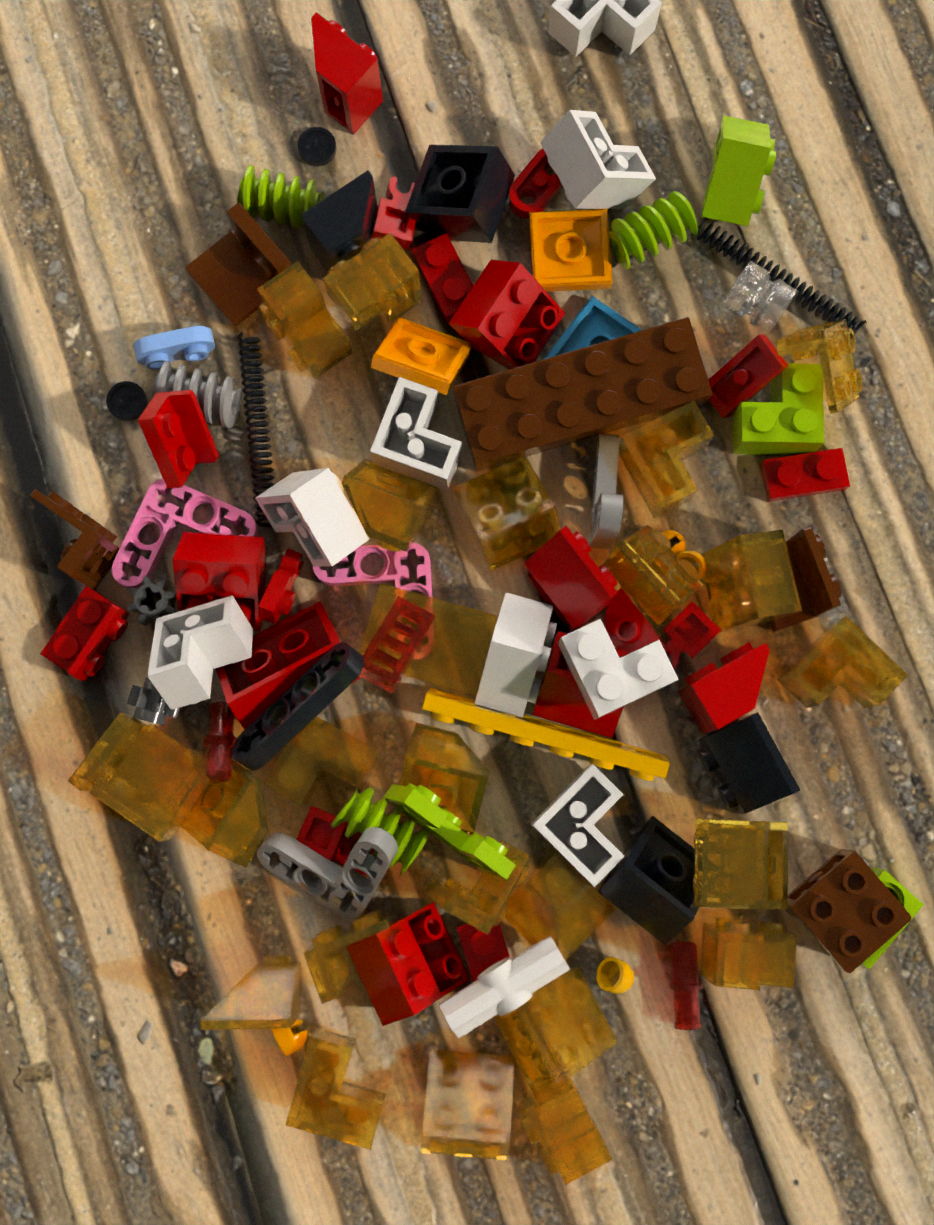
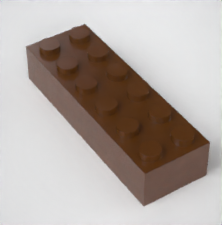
[453,317,713,472]

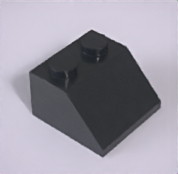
[405,145,515,243]
[301,170,378,285]
[697,712,800,814]
[598,815,719,946]

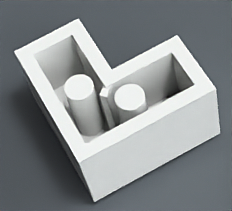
[548,0,662,57]
[540,110,656,209]
[370,377,462,491]
[255,468,369,566]
[475,593,557,718]
[147,595,253,710]
[557,619,679,720]
[531,764,624,887]

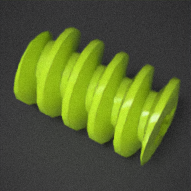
[237,165,324,228]
[609,191,698,270]
[331,787,428,877]

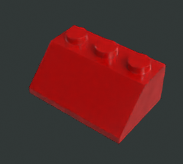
[216,601,360,730]

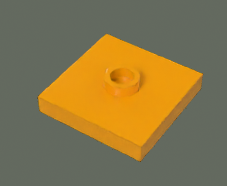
[529,209,613,292]
[371,317,472,395]

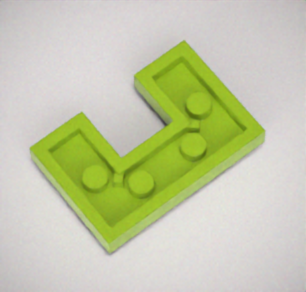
[383,783,516,880]

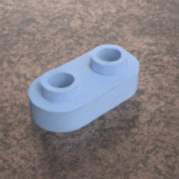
[133,326,215,370]

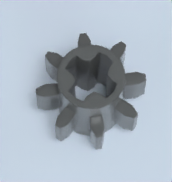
[127,576,178,626]
[127,677,180,726]

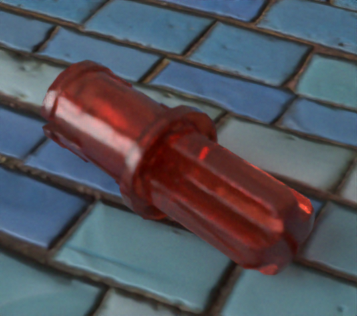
[203,701,237,784]
[669,941,703,1030]

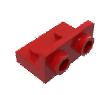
[138,390,219,488]
[40,586,130,681]

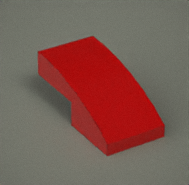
[296,805,374,878]

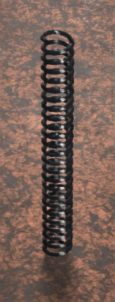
[691,218,867,338]
[237,332,275,527]

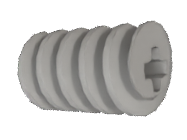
[152,361,242,429]

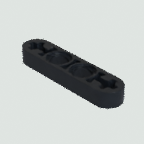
[232,642,364,771]

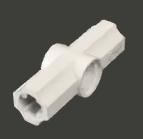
[439,936,570,1038]

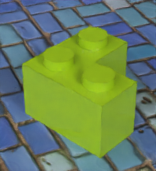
[702,115,776,226]
[732,363,824,455]

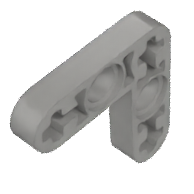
[589,433,623,549]
[257,827,398,918]

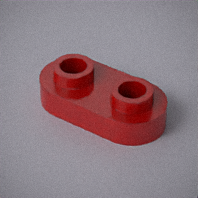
[509,148,563,219]

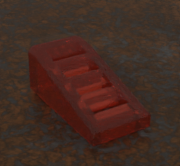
[359,596,435,693]

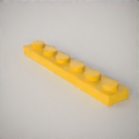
[422,687,670,781]

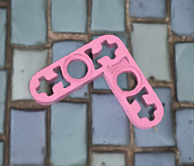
[111,479,259,590]
[313,543,435,662]

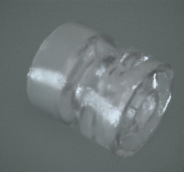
[722,260,798,335]

